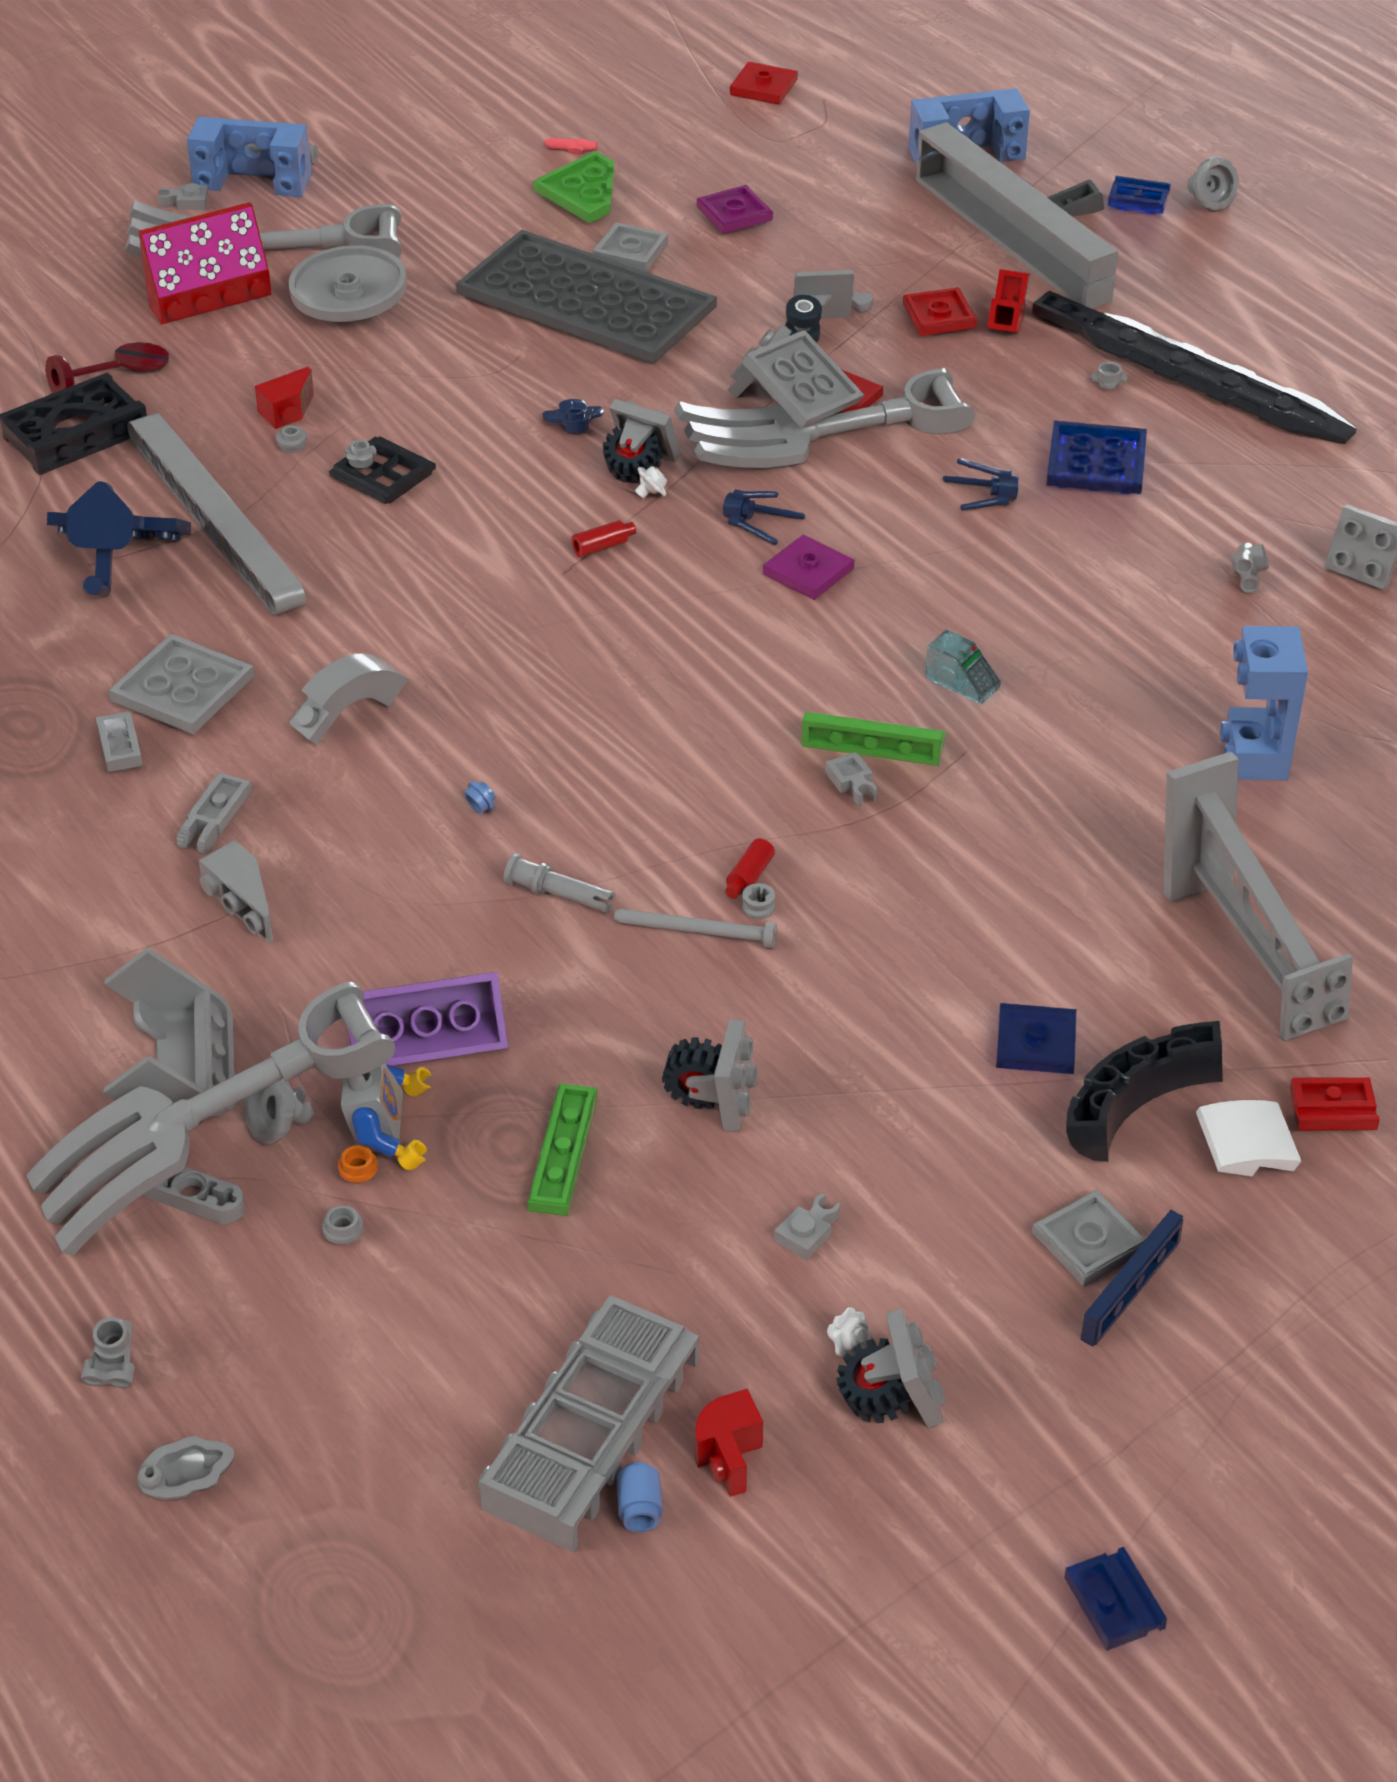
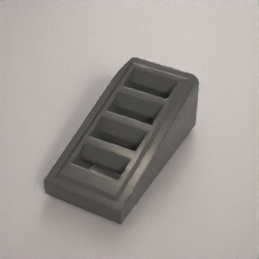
[1047,179,1104,217]

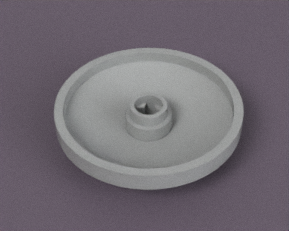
[289,245,407,322]

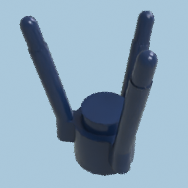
[942,458,1019,511]
[723,489,805,545]

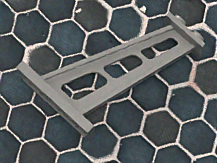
[1163,752,1353,1041]

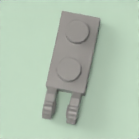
[176,773,253,854]

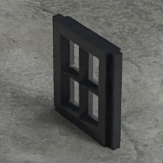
[329,436,436,504]

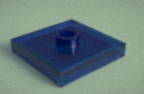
[996,1003,1077,1074]

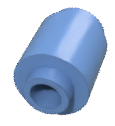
[616,1462,663,1532]

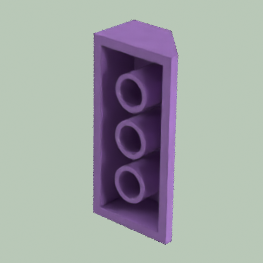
[347,972,508,1066]

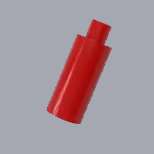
[571,520,636,557]
[725,838,775,899]

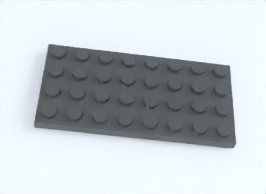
[456,230,717,363]

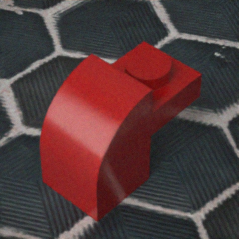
[987,269,1030,333]
[695,1388,764,1497]

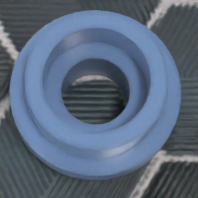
[463,780,496,814]

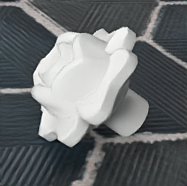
[635,466,667,499]
[827,1307,871,1356]

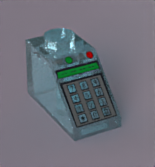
[925,629,1001,704]

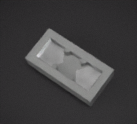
[96,711,143,772]

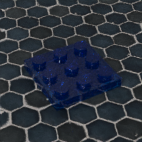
[1046,420,1147,494]

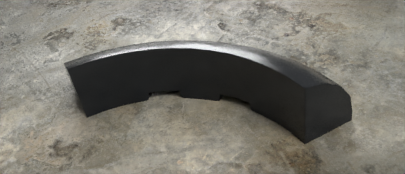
[1066,1021,1223,1162]

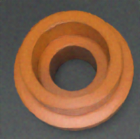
[338,1145,378,1183]

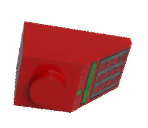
[255,366,314,429]

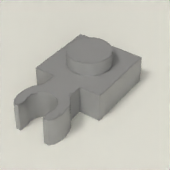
[157,183,209,210]
[825,752,877,806]
[774,1193,840,1261]

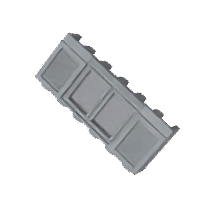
[478,1295,699,1553]

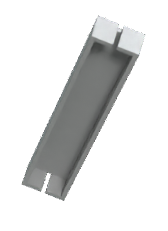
[916,122,1118,309]

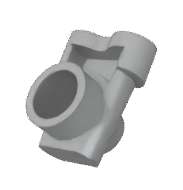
[1231,543,1269,593]
[81,1317,135,1388]

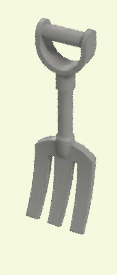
[125,200,402,258]
[674,368,975,468]
[26,982,396,1256]

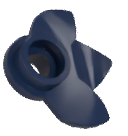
[542,399,604,433]

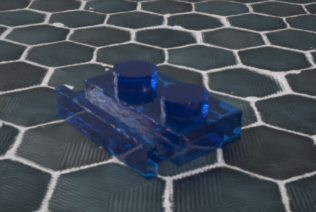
[1108,175,1171,214]
[1064,1547,1167,1651]

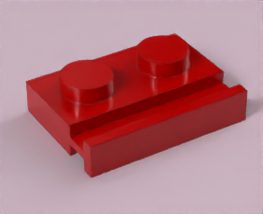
[1290,1077,1380,1131]

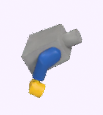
[341,1063,431,1170]

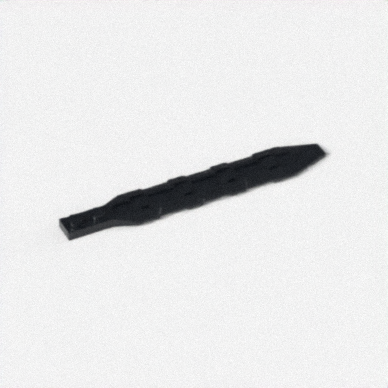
[1032,290,1357,444]

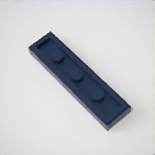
[1081,1209,1184,1347]

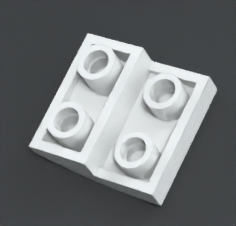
[1196,1100,1301,1177]

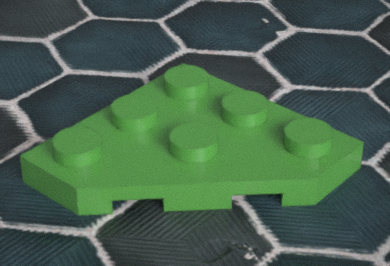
[533,151,614,223]

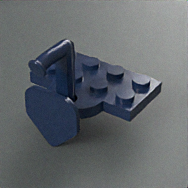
[47,481,191,597]

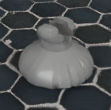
[1187,157,1239,211]
[244,1079,314,1145]

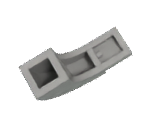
[289,653,409,744]

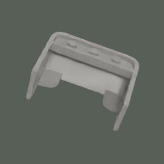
[104,947,235,1117]

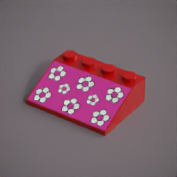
[138,202,272,325]

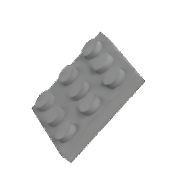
[741,330,864,428]
[109,634,255,735]

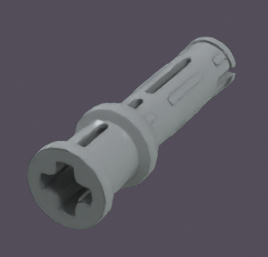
[503,853,615,914]

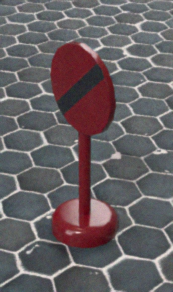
[45,342,169,393]

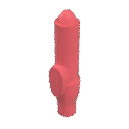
[544,138,598,154]

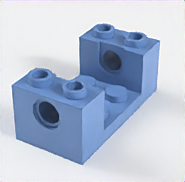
[908,88,1030,165]
[187,117,312,197]
[1220,626,1308,780]

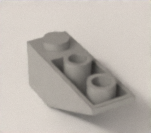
[199,840,273,944]

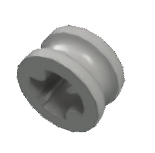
[742,883,775,919]

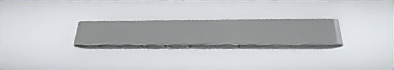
[127,413,306,616]

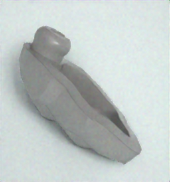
[137,1436,234,1501]

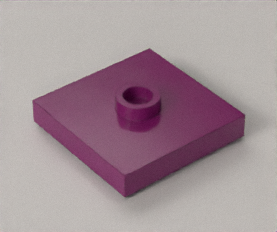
[697,185,773,234]
[763,534,855,600]

